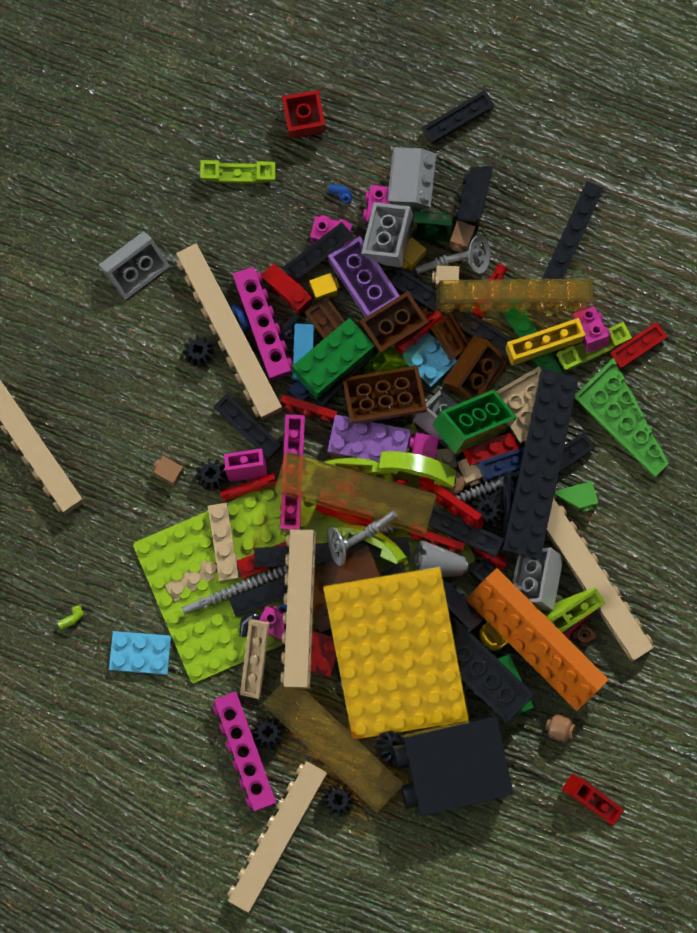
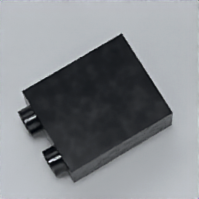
[392,714,514,816]

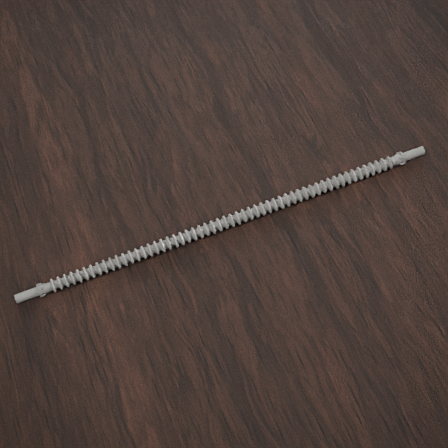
[182,471,519,614]

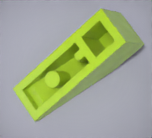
[542,587,605,632]

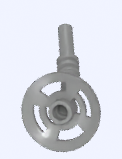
[415,235,490,274]
[327,510,397,566]

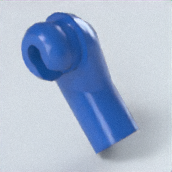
[328,184,353,204]
[231,304,250,332]

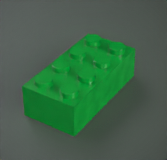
[292,318,375,400]
[432,389,517,454]

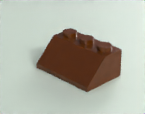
[359,291,429,353]
[443,336,509,401]

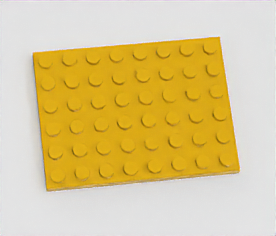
[323,567,469,740]

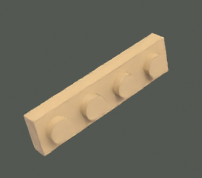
[208,503,239,582]
[165,555,240,602]
[240,619,270,699]

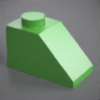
[554,481,598,513]

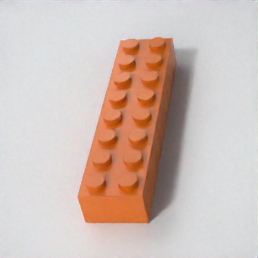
[466,568,609,711]

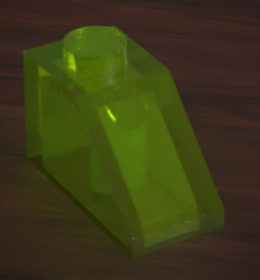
[361,348,406,375]

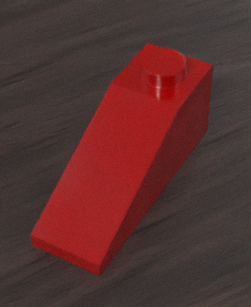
[261,263,312,316]
[561,774,624,826]

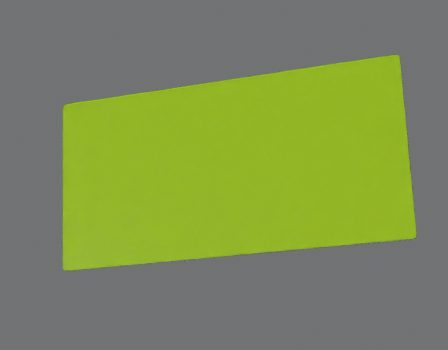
[133,424,475,683]

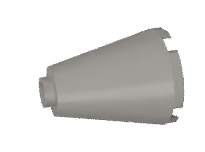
[413,540,468,578]

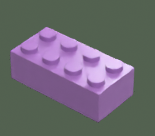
[328,236,399,317]
[327,415,411,472]

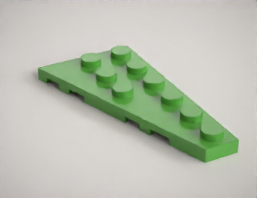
[574,358,669,478]

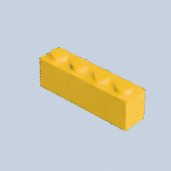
[505,318,585,366]

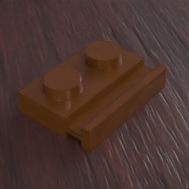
[304,297,345,339]
[430,313,469,360]

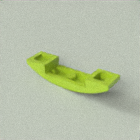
[200,160,275,184]
[556,322,632,371]
[378,451,456,489]
[315,458,394,483]
[335,524,406,564]

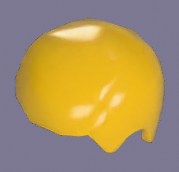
[479,622,508,651]

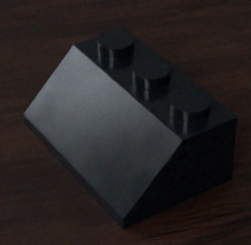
[454,166,493,231]
[443,578,485,634]

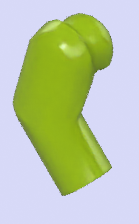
[58,605,84,630]

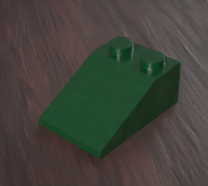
[412,210,452,243]

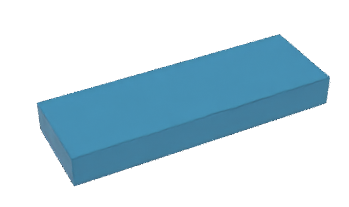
[293,324,314,380]

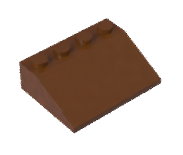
[342,366,427,425]
[313,545,382,633]

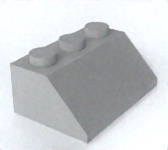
[387,147,436,211]
[361,202,414,267]
[99,231,170,300]
[413,389,463,457]
[513,548,563,611]

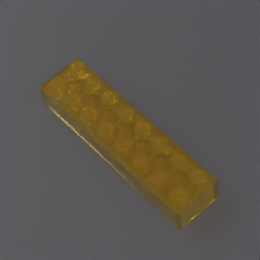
[436,279,593,312]
[275,451,437,535]
[263,683,404,814]

